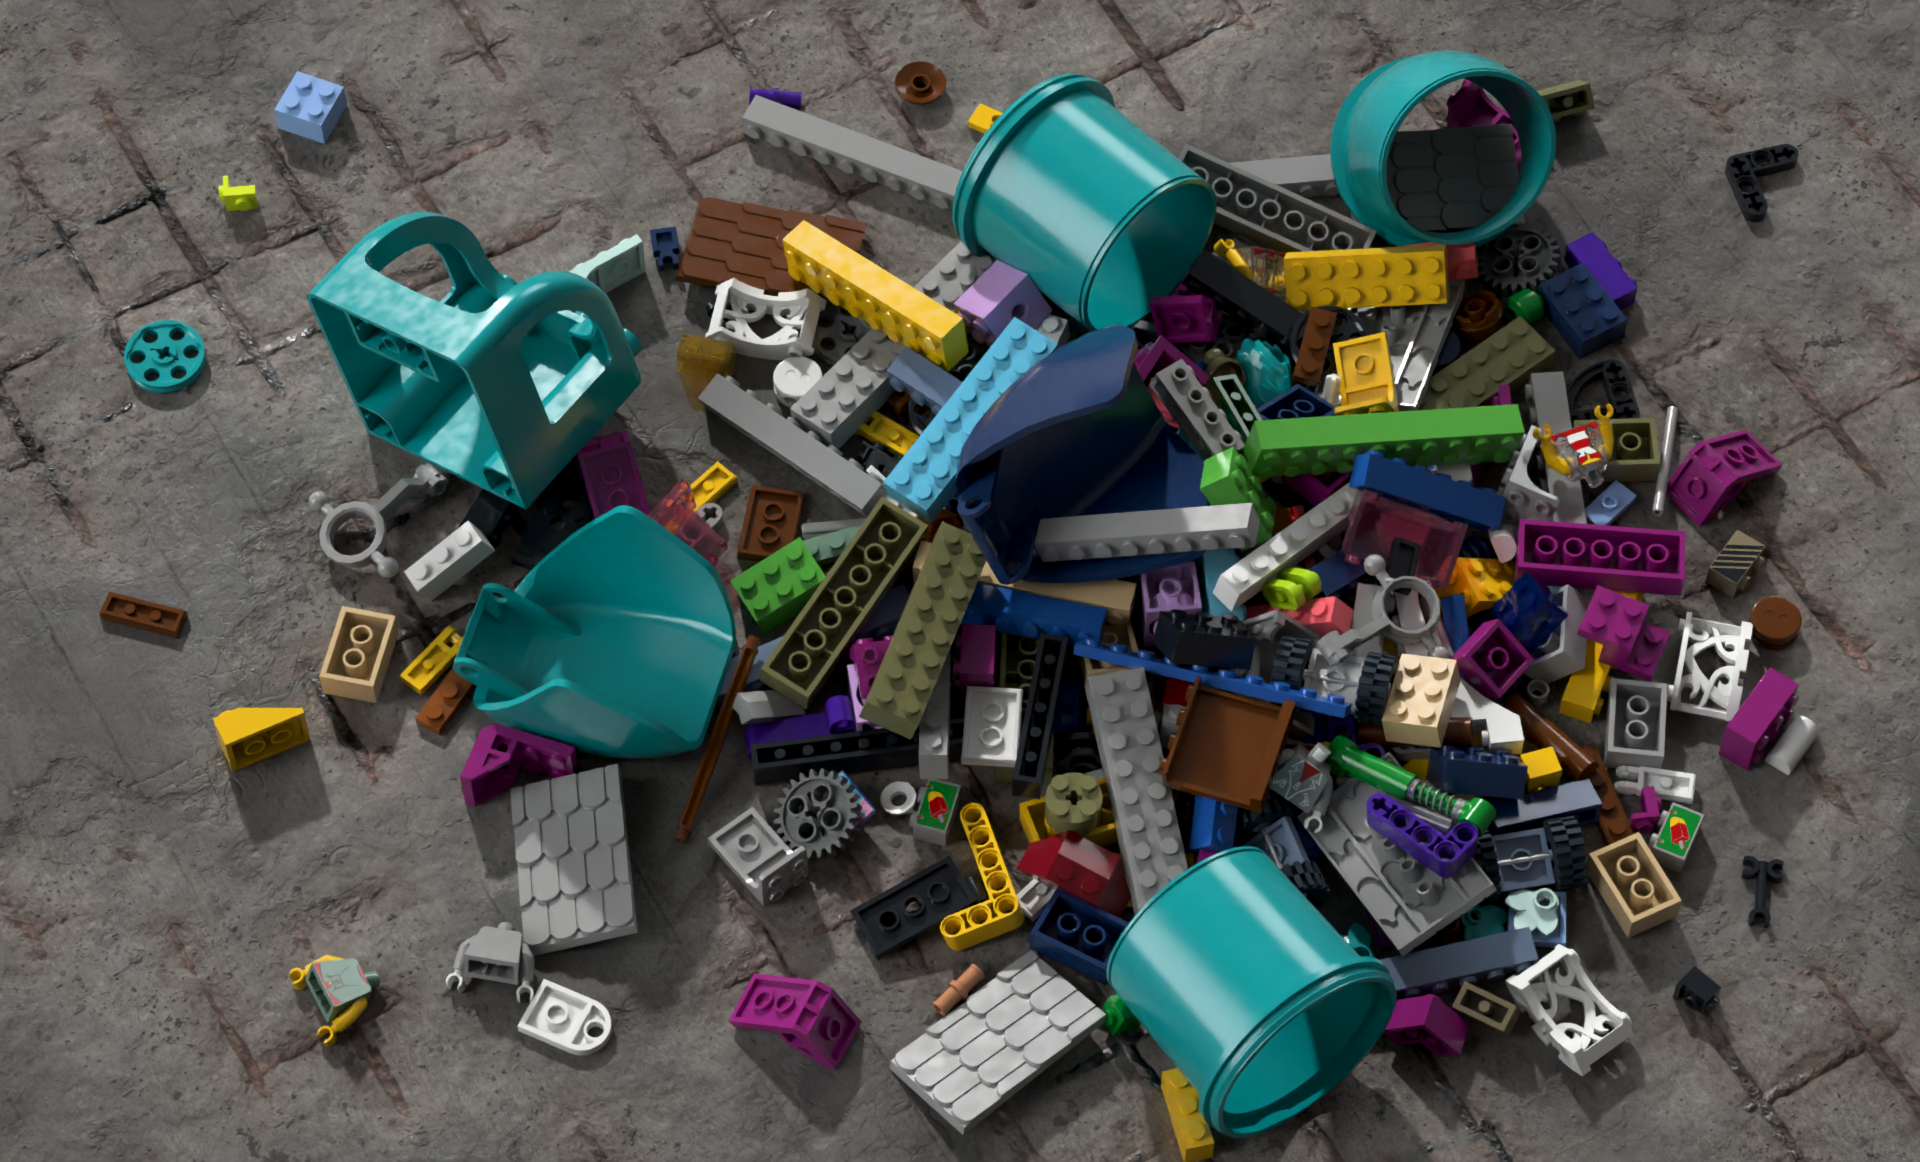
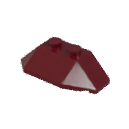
[1016,830,1131,918]

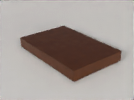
[737,485,805,562]

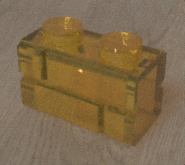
[676,333,736,378]

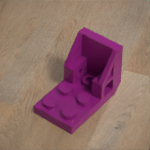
[1149,281,1224,343]
[1666,429,1782,526]
[573,430,652,520]
[460,723,579,807]
[728,974,862,1069]

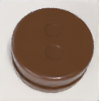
[1748,596,1802,650]

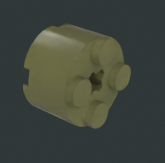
[1045,773,1103,837]

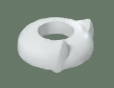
[880,781,917,816]

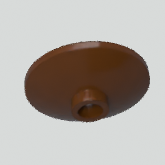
[895,61,946,105]

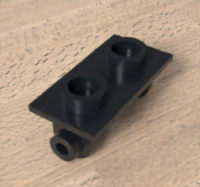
[857,441,903,478]

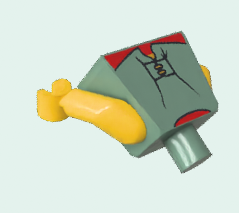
[289,955,380,1047]

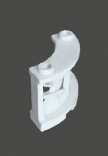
[705,278,827,360]
[1667,612,1753,722]
[1505,944,1635,1076]

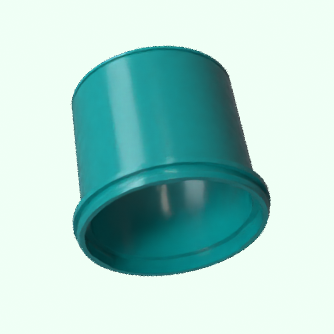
[952,74,1217,331]
[1106,846,1397,1138]

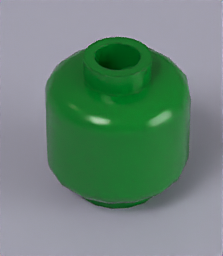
[1504,288,1544,325]

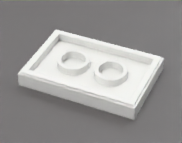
[961,686,1023,767]

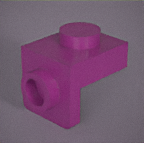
[1629,786,1662,833]

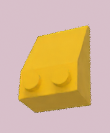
[213,708,311,772]

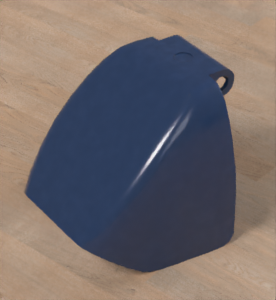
[955,323,1211,585]

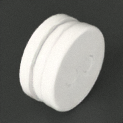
[773,356,823,408]

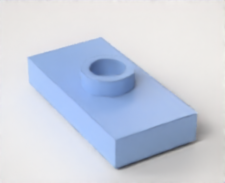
[1585,480,1637,526]

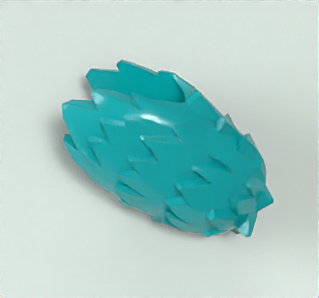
[1236,339,1293,409]

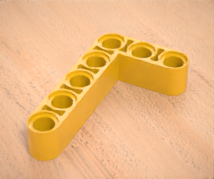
[940,803,1025,951]

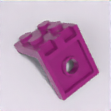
[1133,335,1210,386]

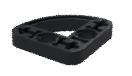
[1566,359,1640,423]

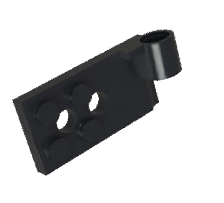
[512,473,594,570]
[850,855,990,960]

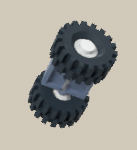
[1233,788,1330,907]
[1461,816,1588,903]

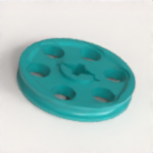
[124,320,206,393]

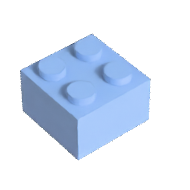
[274,71,347,144]

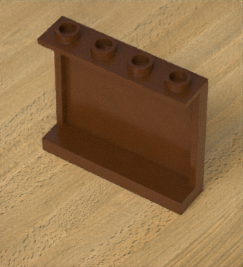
[1159,676,1296,814]

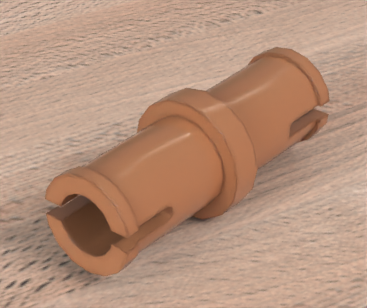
[932,964,985,1017]

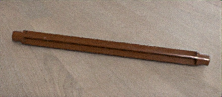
[675,636,760,844]

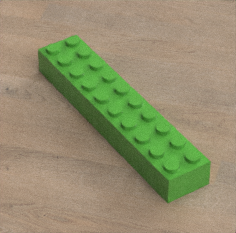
[1243,404,1525,479]

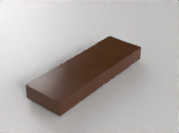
[99,592,188,639]

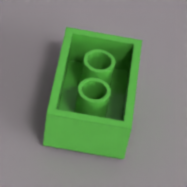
[1200,447,1277,552]
[730,537,826,635]

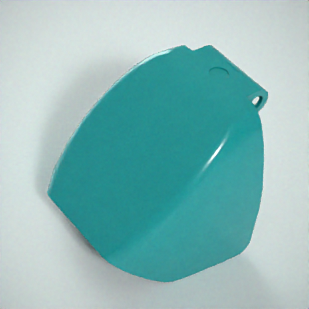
[452,505,736,759]

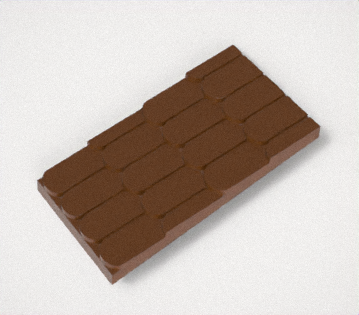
[675,197,867,307]

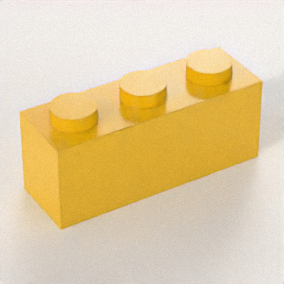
[1161,1068,1214,1162]

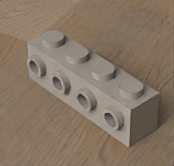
[1150,359,1245,461]

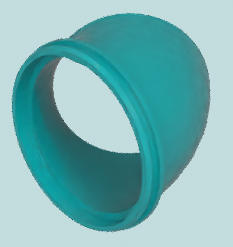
[1330,50,1556,248]

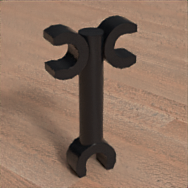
[1741,856,1784,929]

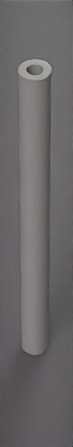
[1652,406,1678,516]

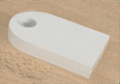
[517,979,612,1055]

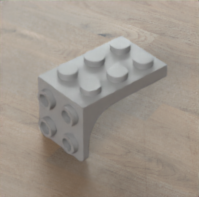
[1496,425,1560,527]
[708,807,808,906]

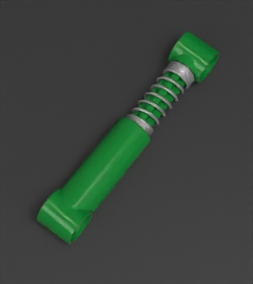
[1325,736,1496,838]

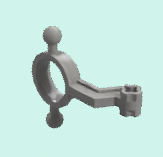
[309,462,449,578]
[1315,554,1449,667]

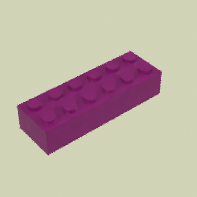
[1515,519,1686,596]

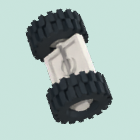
[1270,635,1399,726]

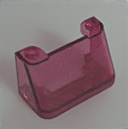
[1341,489,1468,593]

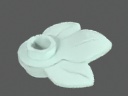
[1505,888,1559,936]

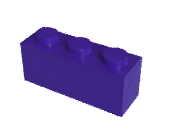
[1564,232,1637,310]

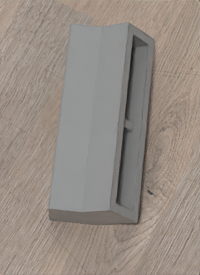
[732,690,805,725]

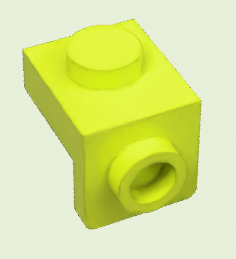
[219,176,258,211]

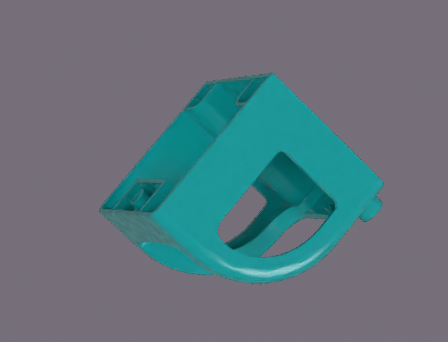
[307,212,642,509]

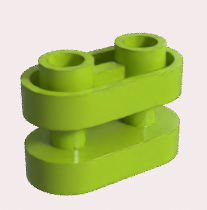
[1261,567,1322,611]

